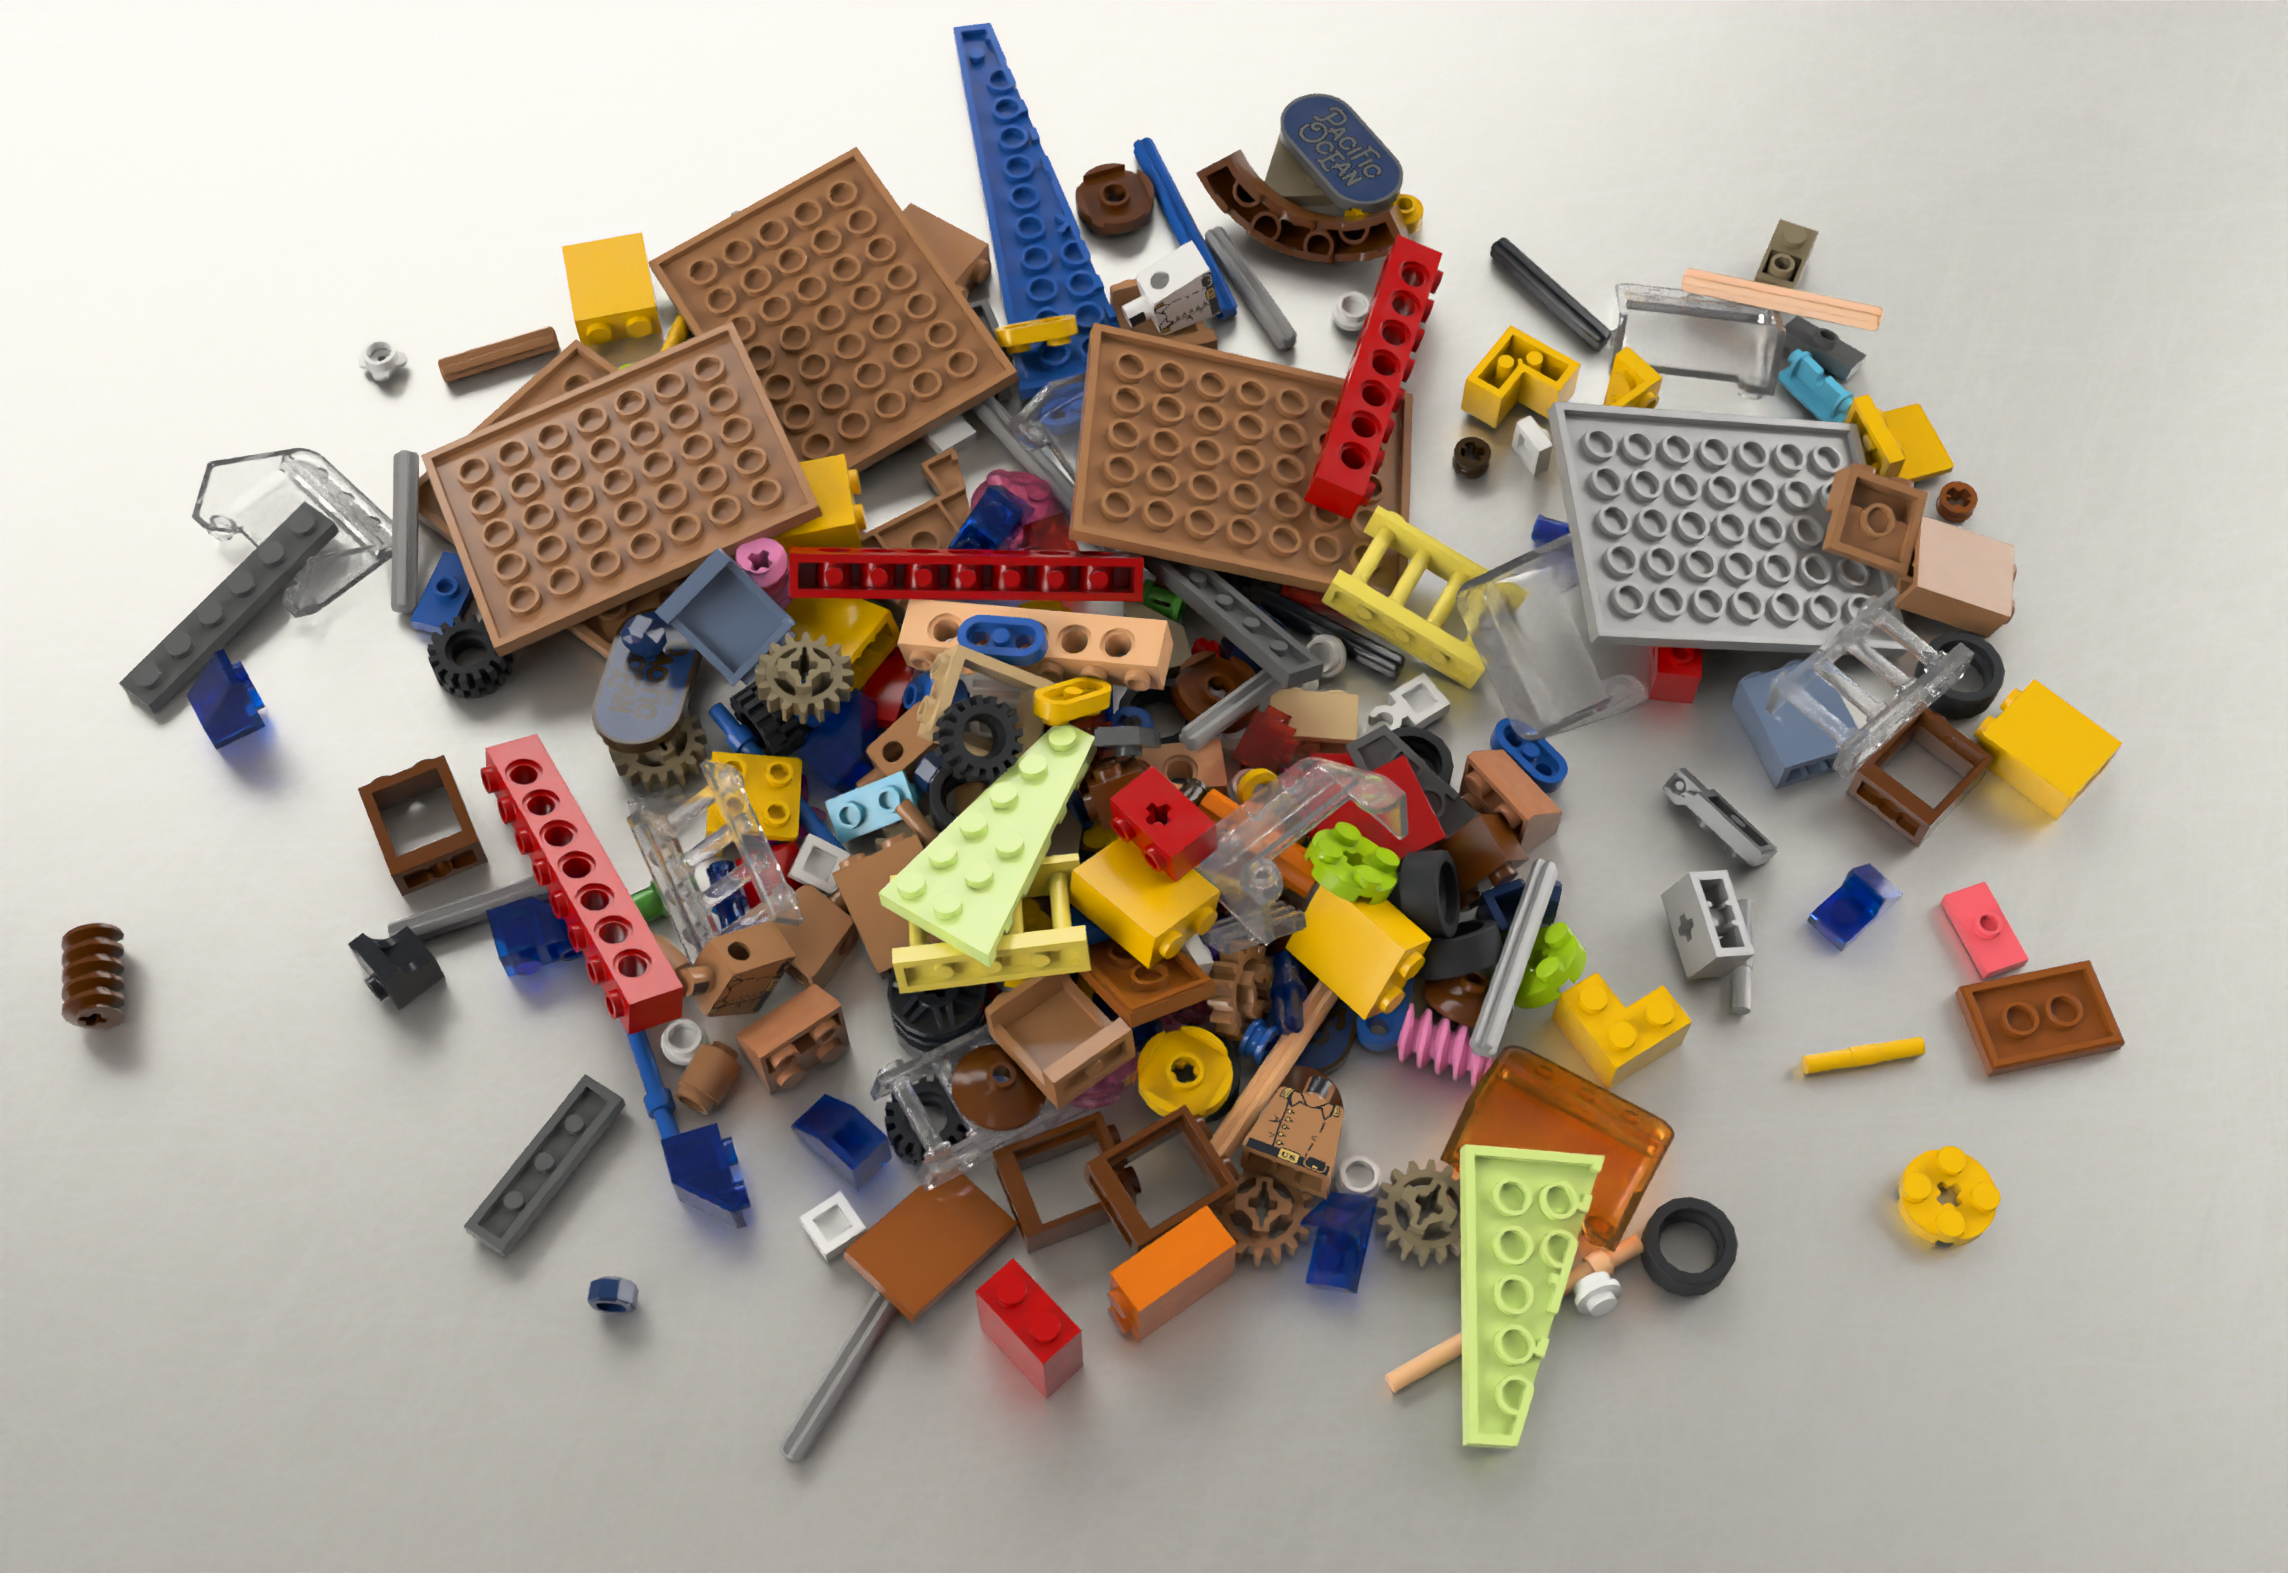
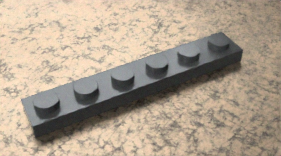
[119,501,340,714]
[1141,555,1324,689]

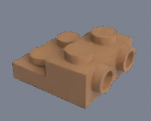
[1822,463,1928,576]

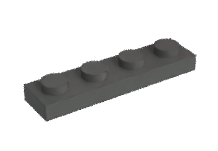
[464,1074,626,1258]

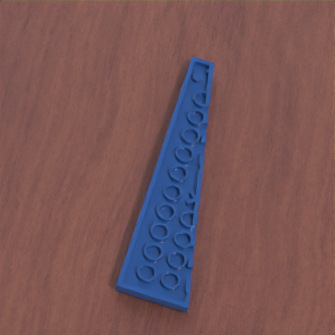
[953,22,1120,400]

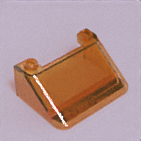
[1440,1045,1675,1252]

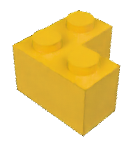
[1461,325,1581,428]
[1552,972,1692,1090]

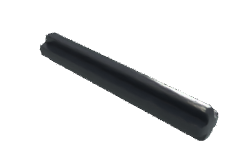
[1490,237,1612,350]
[1249,584,1405,678]

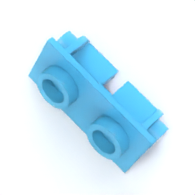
[1775,349,1854,423]
[825,770,923,843]

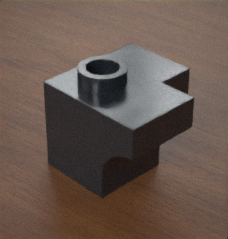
[348,926,444,1010]

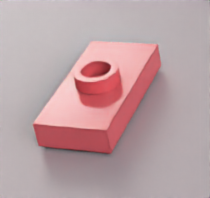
[1941,882,2029,980]

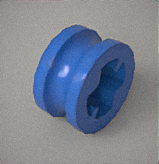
[1110,706,1154,729]
[1239,1018,1282,1066]

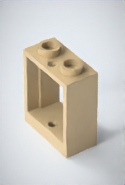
[916,644,1056,769]

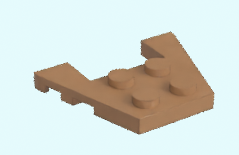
[860,447,981,549]

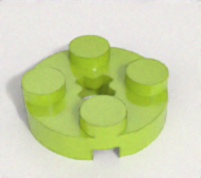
[1304,822,1400,905]
[1514,922,1587,1009]

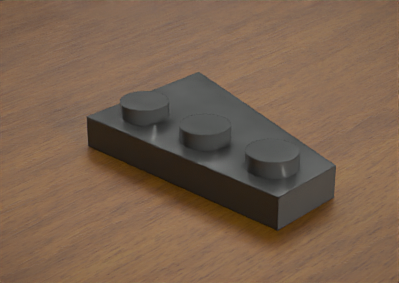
[1345,725,1480,851]

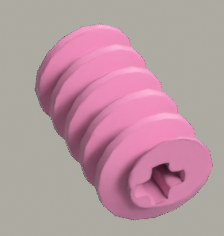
[735,537,793,610]
[1397,1003,1494,1087]

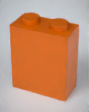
[1107,1205,1237,1342]

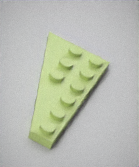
[879,723,1097,968]
[1460,1144,1605,1449]

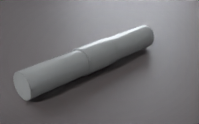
[1732,899,1753,1015]

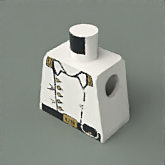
[1121,240,1221,335]

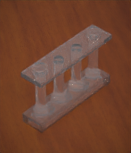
[1765,586,1975,779]
[626,760,804,967]
[870,1024,1099,1192]

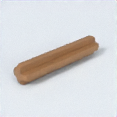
[438,326,559,382]

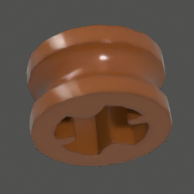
[1935,481,1978,523]

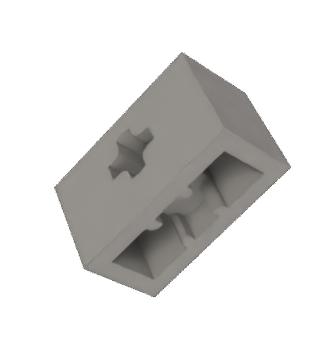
[1661,870,1755,979]

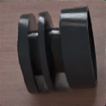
[887,969,989,1066]

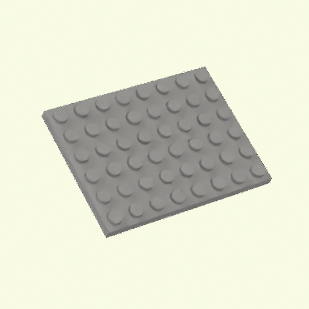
[1547,402,1910,657]

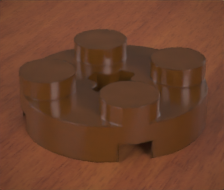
[1075,163,1154,237]
[1171,651,1260,737]

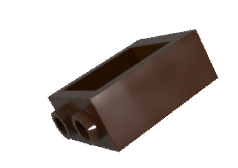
[1847,704,1994,847]
[358,755,488,896]
[1083,1104,1239,1256]
[992,1111,1142,1254]

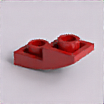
[855,647,924,728]

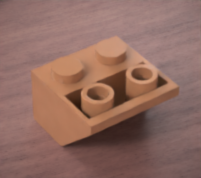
[1459,749,1563,854]
[735,983,850,1095]

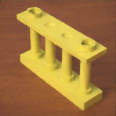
[1321,505,1527,689]
[890,853,1091,994]

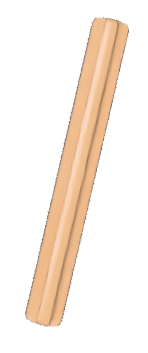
[1682,268,1883,331]
[1210,979,1339,1159]

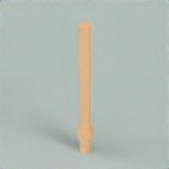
[1385,1234,1643,1393]

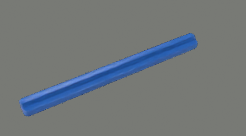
[1133,137,1237,321]

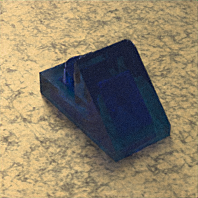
[1807,863,1904,952]
[1300,1192,1378,1294]

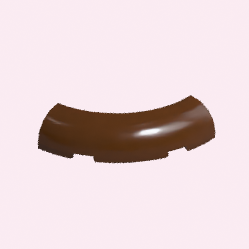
[1196,149,1409,263]

